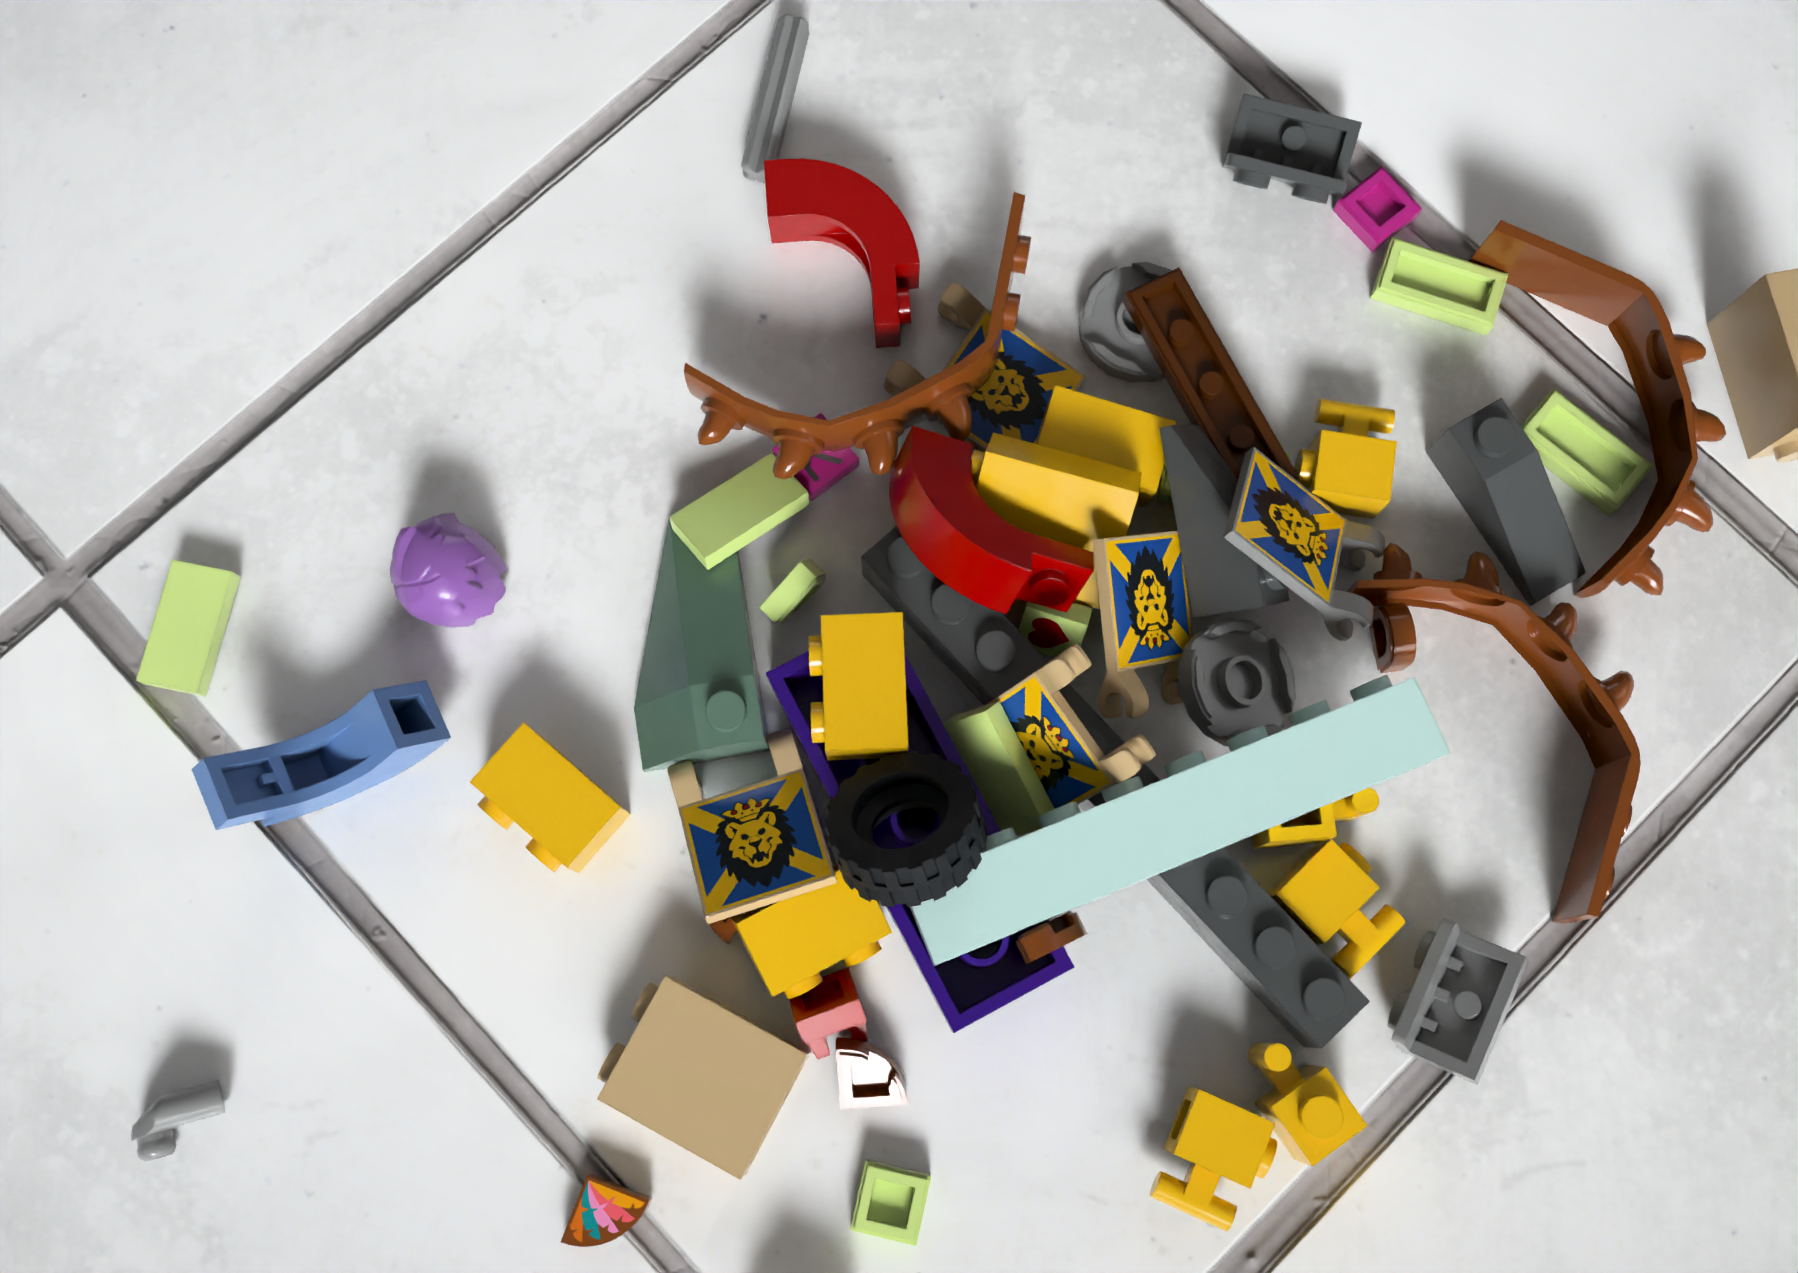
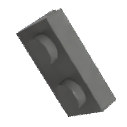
[1222,93,1362,204]

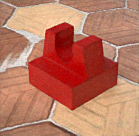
[789,967,868,1060]

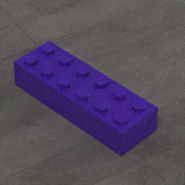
[766,651,1074,1033]

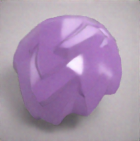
[390,513,507,627]

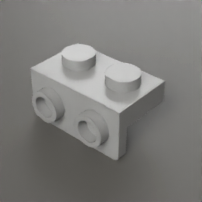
[1388,917,1528,1085]

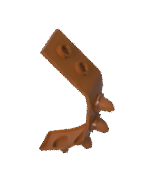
[684,192,1031,480]
[1469,220,1726,598]
[1347,543,1641,924]

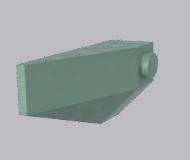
[634,519,770,772]

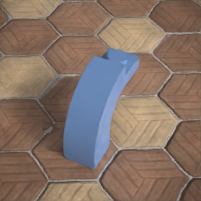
[191,680,451,830]

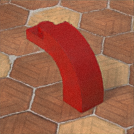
[764,158,920,348]
[889,425,1094,614]

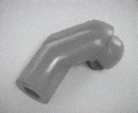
[131,1080,226,1161]

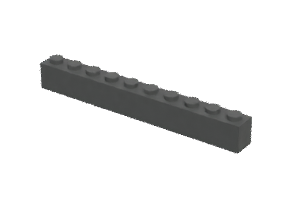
[861,526,1370,1049]

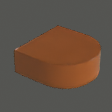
[1370,602,1416,673]

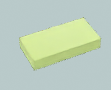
[1370,237,1509,336]
[1521,388,1653,516]
[669,453,810,570]
[136,560,241,697]
[943,701,1055,836]

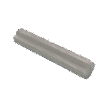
[741,14,809,183]

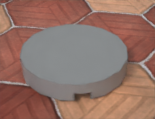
[1078,262,1172,383]
[1178,618,1296,746]

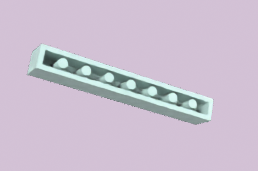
[910,675,1450,966]

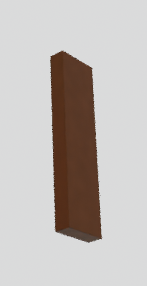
[1122,267,1299,480]

